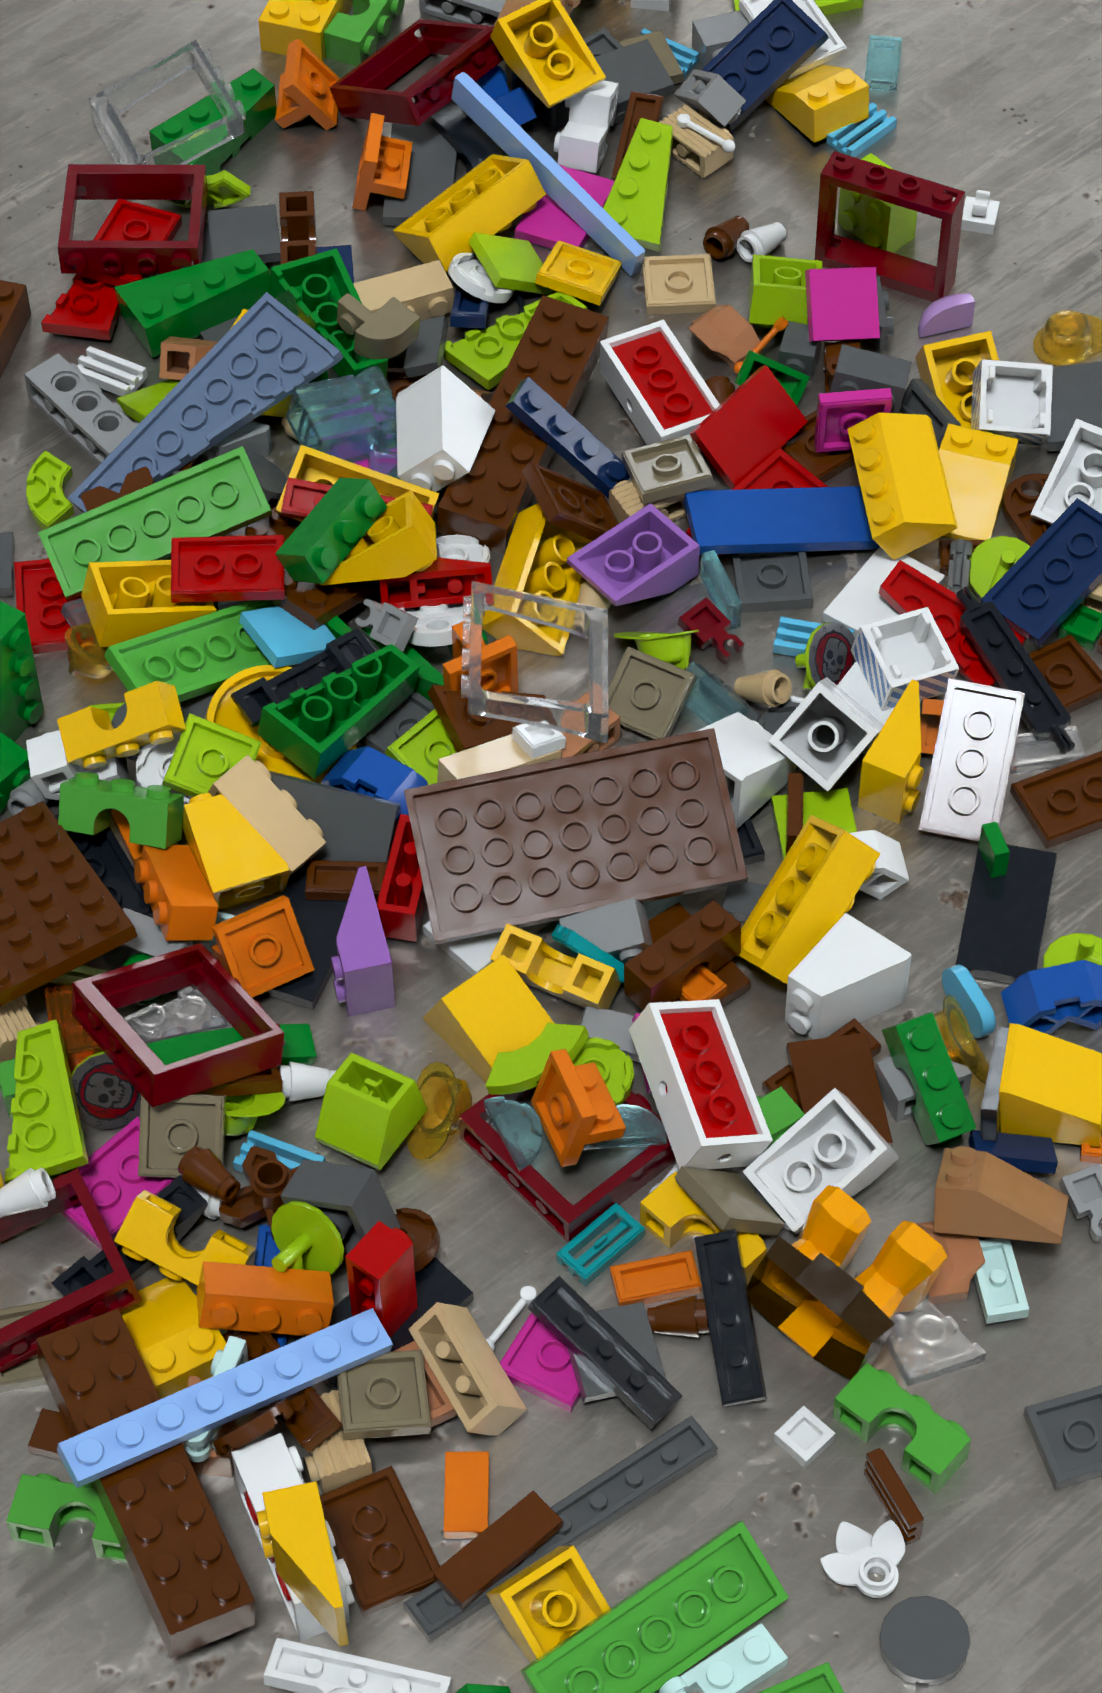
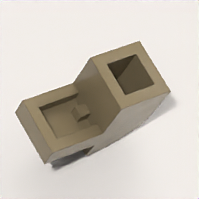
[337,293,420,359]

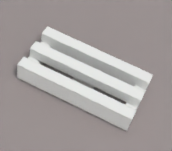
[77,346,148,396]

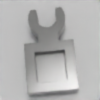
[355,599,418,652]
[1059,1163,1102,1243]

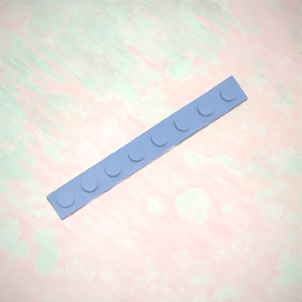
[57,1308,393,1489]

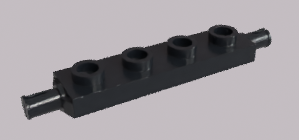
[956,587,1075,754]

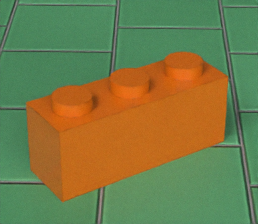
[134,845,218,941]
[196,1261,334,1336]

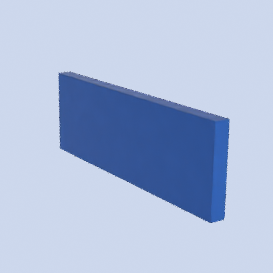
[683,486,880,555]

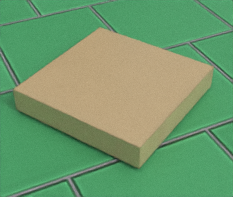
[642,254,716,315]

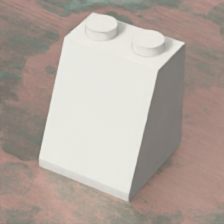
[396,365,496,492]
[769,677,884,791]
[695,712,796,829]
[785,913,912,1039]

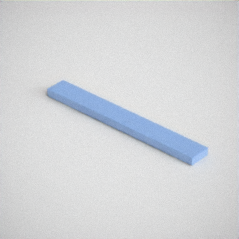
[451,72,645,277]

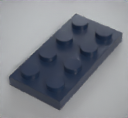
[702,0,829,131]
[981,498,1102,647]

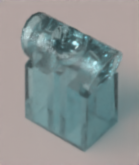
[286,366,397,463]

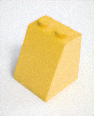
[182,793,289,911]
[423,955,554,1083]
[999,1023,1102,1147]

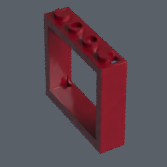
[329,19,504,126]
[814,151,965,302]
[58,164,208,274]
[71,943,285,1107]
[459,1081,676,1243]
[0,1168,142,1372]

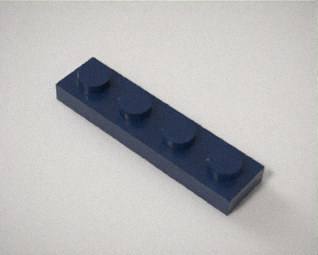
[505,377,630,499]

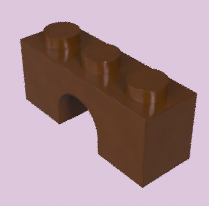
[279,191,317,264]
[624,900,741,1010]

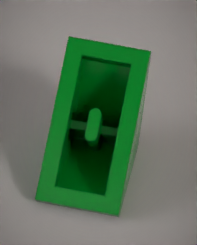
[734,350,810,406]

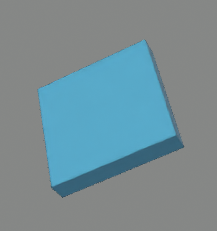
[239,606,336,668]

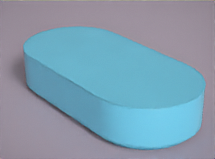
[942,964,996,1038]

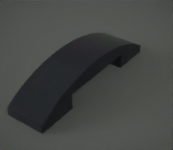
[423,100,502,173]
[231,627,375,727]
[51,1175,208,1297]

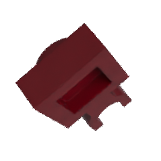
[677,597,744,664]

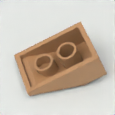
[934,1146,1069,1244]

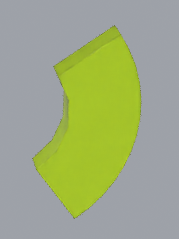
[164,170,251,209]
[26,450,74,530]
[485,1023,589,1095]

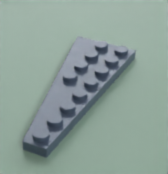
[68,292,343,513]

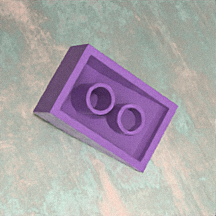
[567,503,700,606]
[331,866,396,1017]

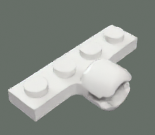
[264,1638,451,1693]

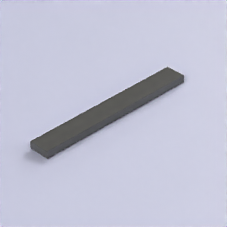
[404,1415,718,1643]

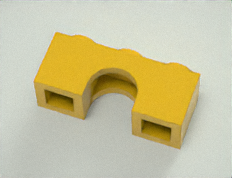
[57,680,186,770]
[490,923,621,1010]
[640,1172,767,1286]
[114,1190,256,1290]

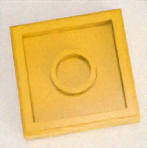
[535,240,622,306]

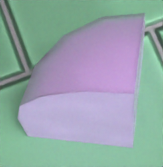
[918,293,975,338]

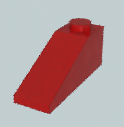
[379,557,494,608]

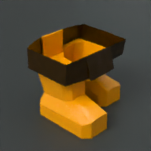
[748,1185,947,1379]

